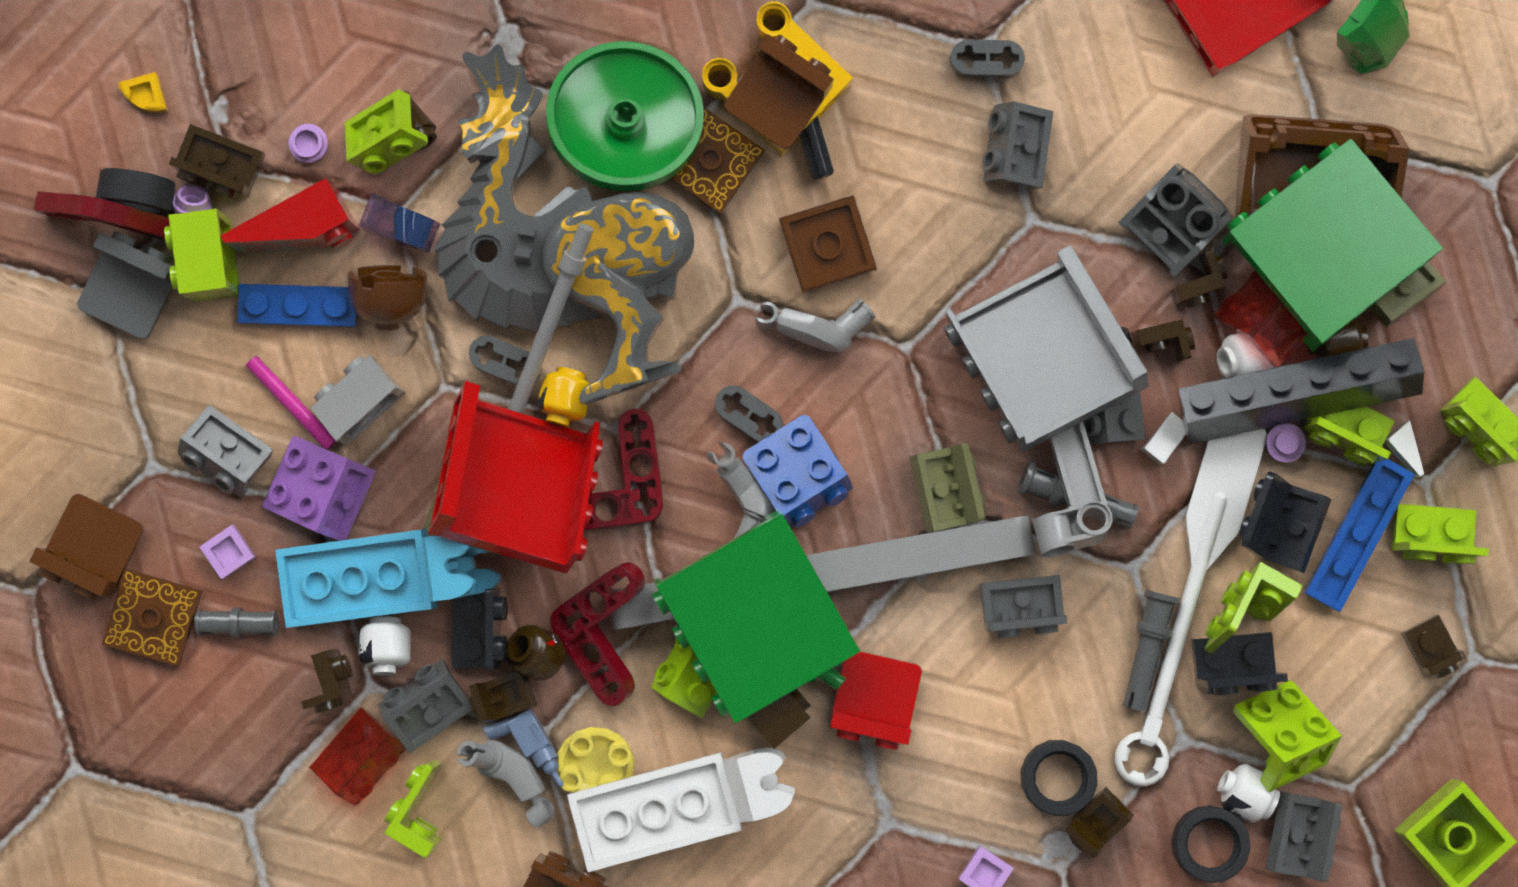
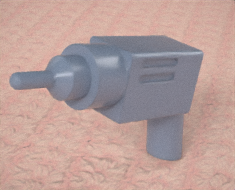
[482,709,563,787]

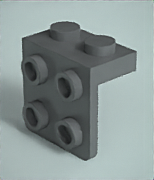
[77,231,173,339]

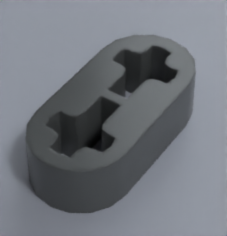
[950,39,1025,79]
[469,335,542,385]
[715,386,783,442]

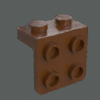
[725,34,834,150]
[29,494,144,600]

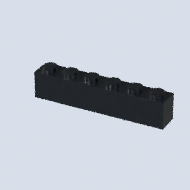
[1178,338,1425,444]

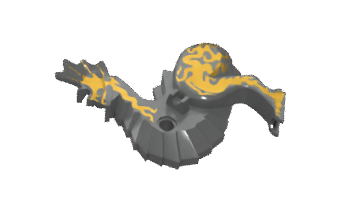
[433,44,694,405]

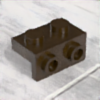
[169,124,265,200]
[301,649,353,714]

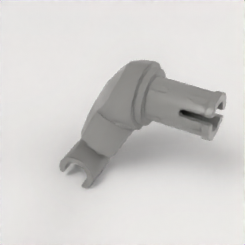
[755,299,876,353]
[706,441,776,538]
[457,740,555,828]

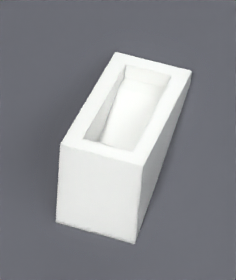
[1141,412,1186,465]
[1384,420,1424,478]

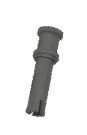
[1017,460,1139,529]
[1122,590,1180,712]

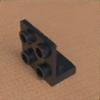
[452,589,508,669]
[1191,632,1288,695]

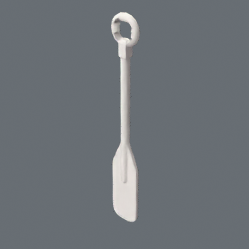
[1114,428,1267,787]

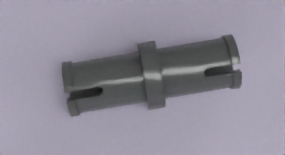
[195,607,279,639]

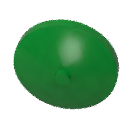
[546,41,704,191]

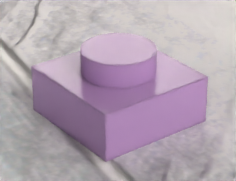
[200,525,257,580]
[958,845,1014,887]

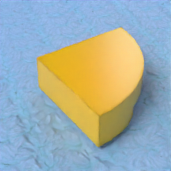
[118,72,168,113]

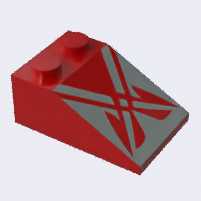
[220,178,360,252]

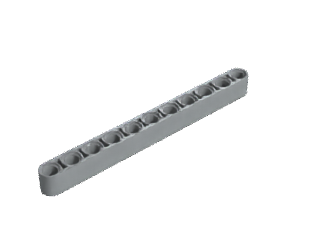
[610,515,1036,630]

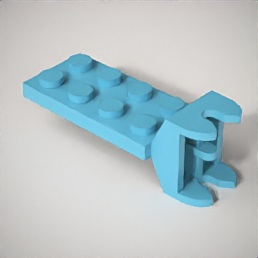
[275,529,501,628]

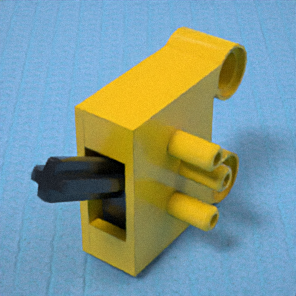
[702,1,853,180]

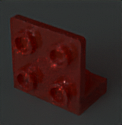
[1214,270,1308,367]

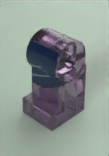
[359,193,440,253]

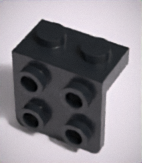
[1240,471,1331,573]

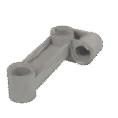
[1032,421,1113,557]

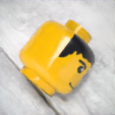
[537,367,590,427]

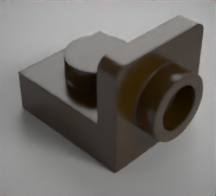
[1131,319,1195,362]
[1401,615,1466,679]

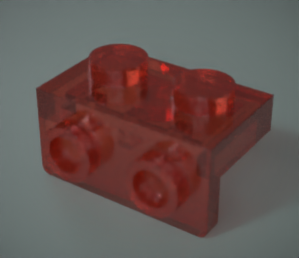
[309,707,406,805]

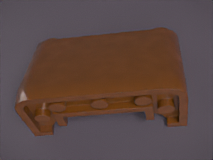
[1235,114,1410,218]

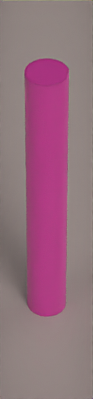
[246,355,337,450]

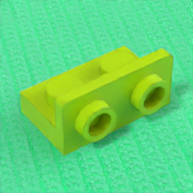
[345,89,428,175]

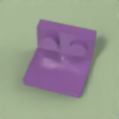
[263,436,376,541]

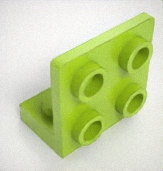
[1440,377,1518,466]
[1301,406,1395,466]
[1391,504,1489,564]
[1204,562,1303,654]
[1233,680,1342,792]
[384,760,443,859]

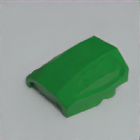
[1337,0,1410,74]

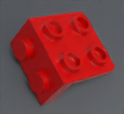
[829,652,922,750]

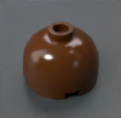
[348,265,427,331]

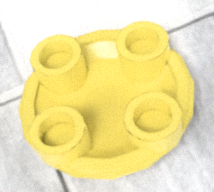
[556,727,635,793]

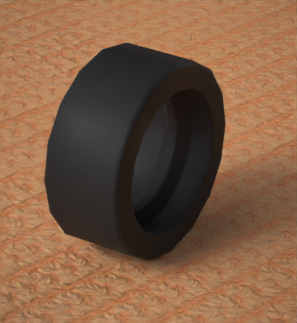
[96,168,176,215]
[1020,740,1098,816]
[1171,805,1251,883]

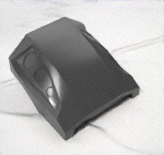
[1118,163,1233,277]

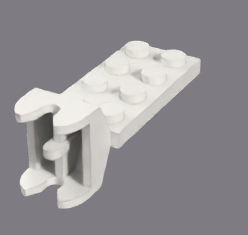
[567,747,795,872]

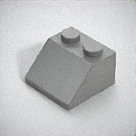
[311,355,406,445]

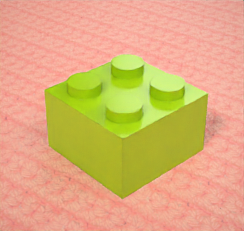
[164,209,239,302]
[1393,778,1517,887]

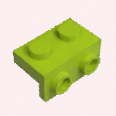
[651,638,717,718]

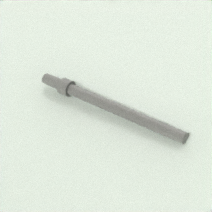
[508,223,594,414]

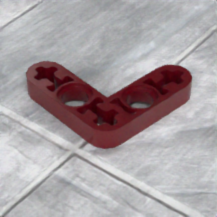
[33,191,170,240]
[584,409,664,530]
[550,562,645,706]

